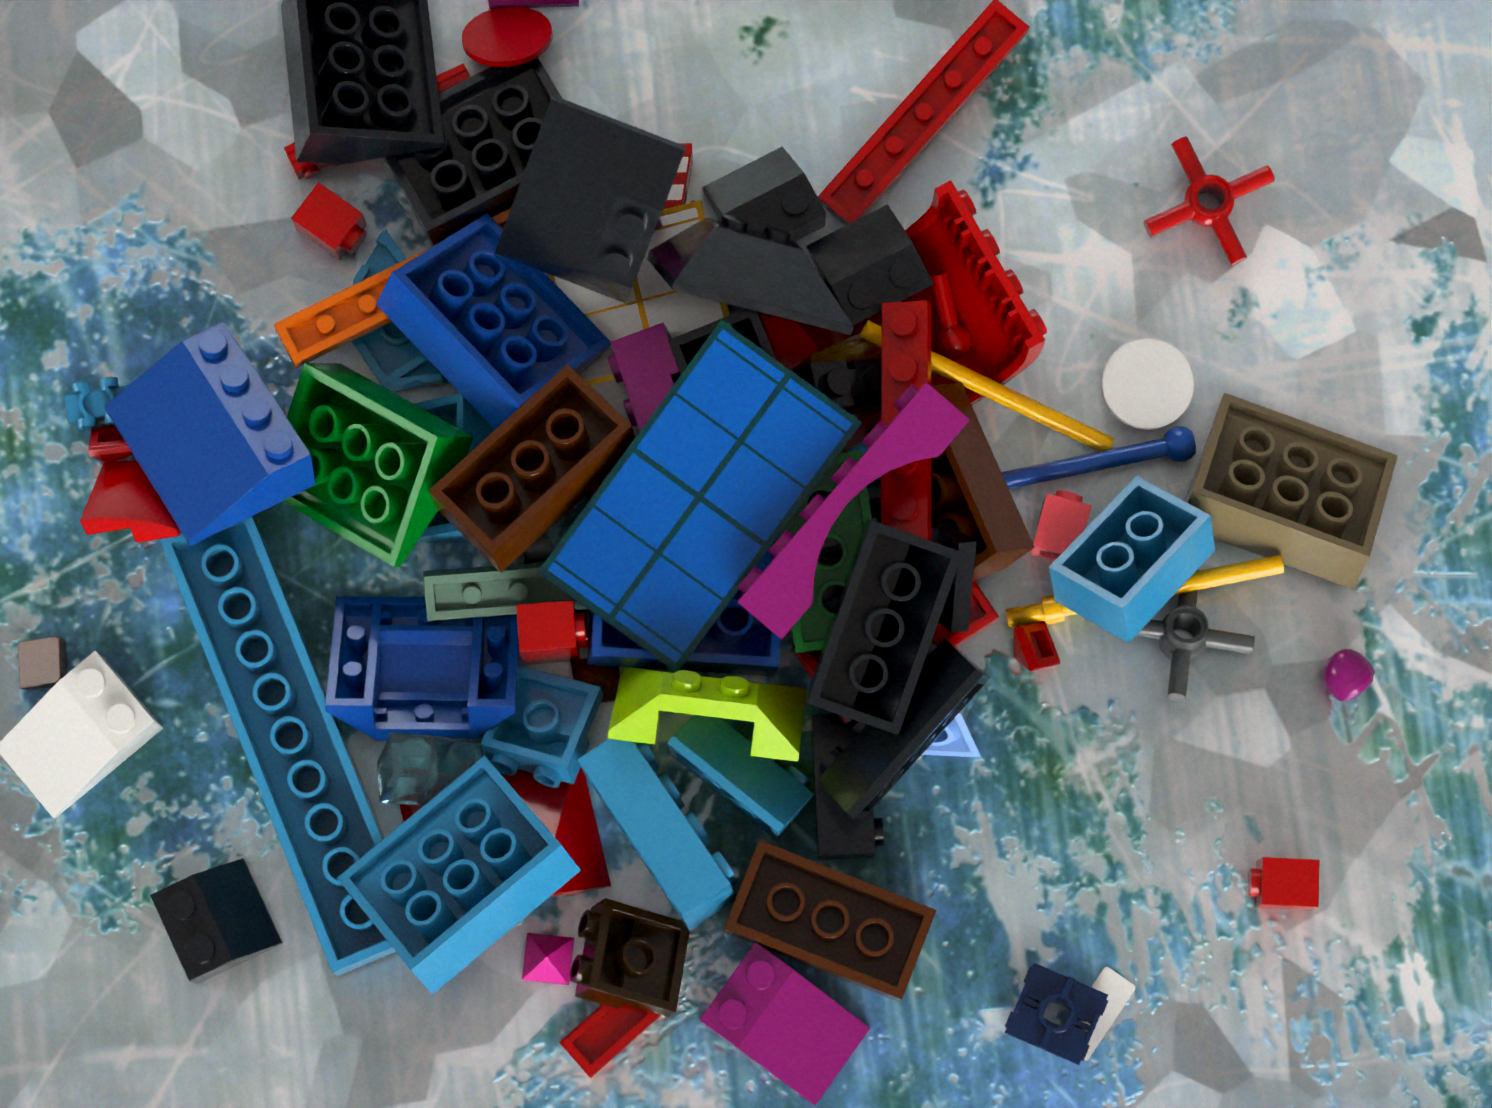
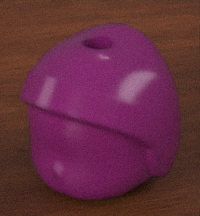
[1321,649,1375,702]

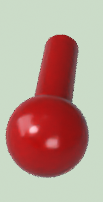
[930,272,972,360]

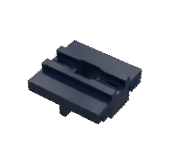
[1005,963,1108,1065]

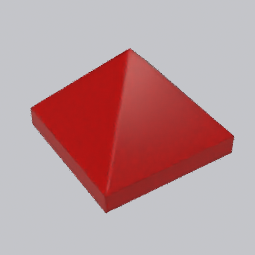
[88,426,132,463]
[1013,621,1061,671]

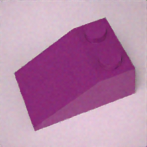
[700,942,870,1106]

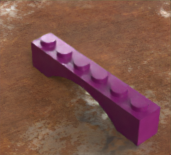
[737,382,970,640]

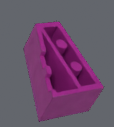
[608,323,681,431]

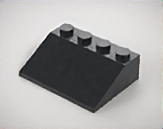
[281,0,444,165]
[384,57,562,246]

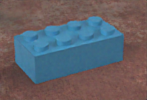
[577,739,737,931]

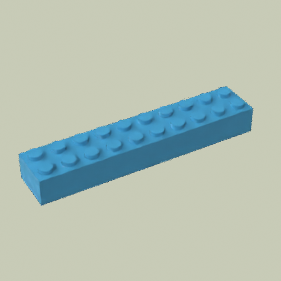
[160,515,396,976]

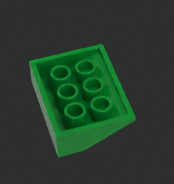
[282,363,473,567]

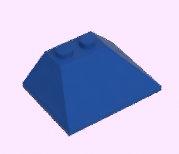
[325,596,519,741]

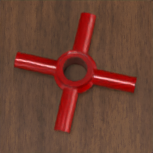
[1143,136,1275,266]

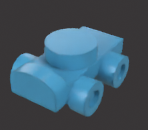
[64,377,128,430]

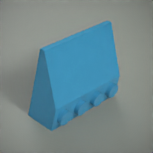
[337,755,581,995]

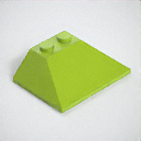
[608,667,807,762]

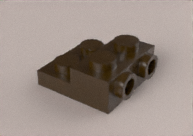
[570,898,690,1017]

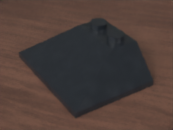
[495,95,686,303]
[647,215,854,335]

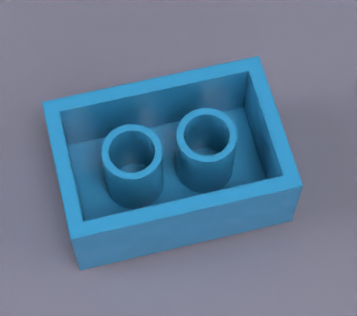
[1049,475,1215,643]

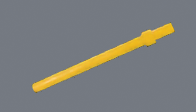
[860,320,1114,452]
[1005,555,1284,627]

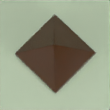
[570,658,620,703]

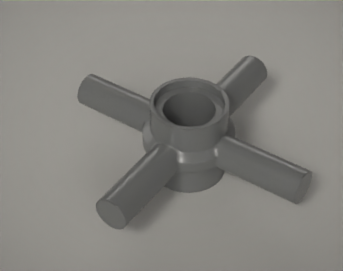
[1136,569,1255,701]

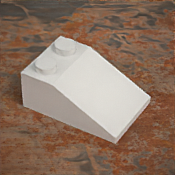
[0,651,163,819]

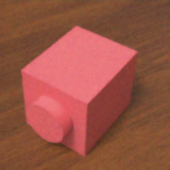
[1029,490,1092,561]

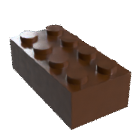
[428,364,635,573]
[724,840,937,1002]

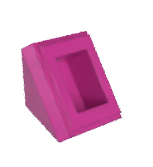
[522,933,574,985]

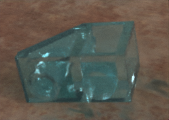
[377,733,483,806]

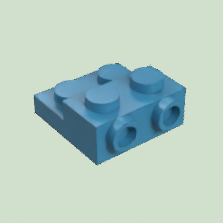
[480,665,604,788]

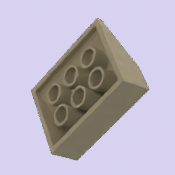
[1185,393,1398,589]

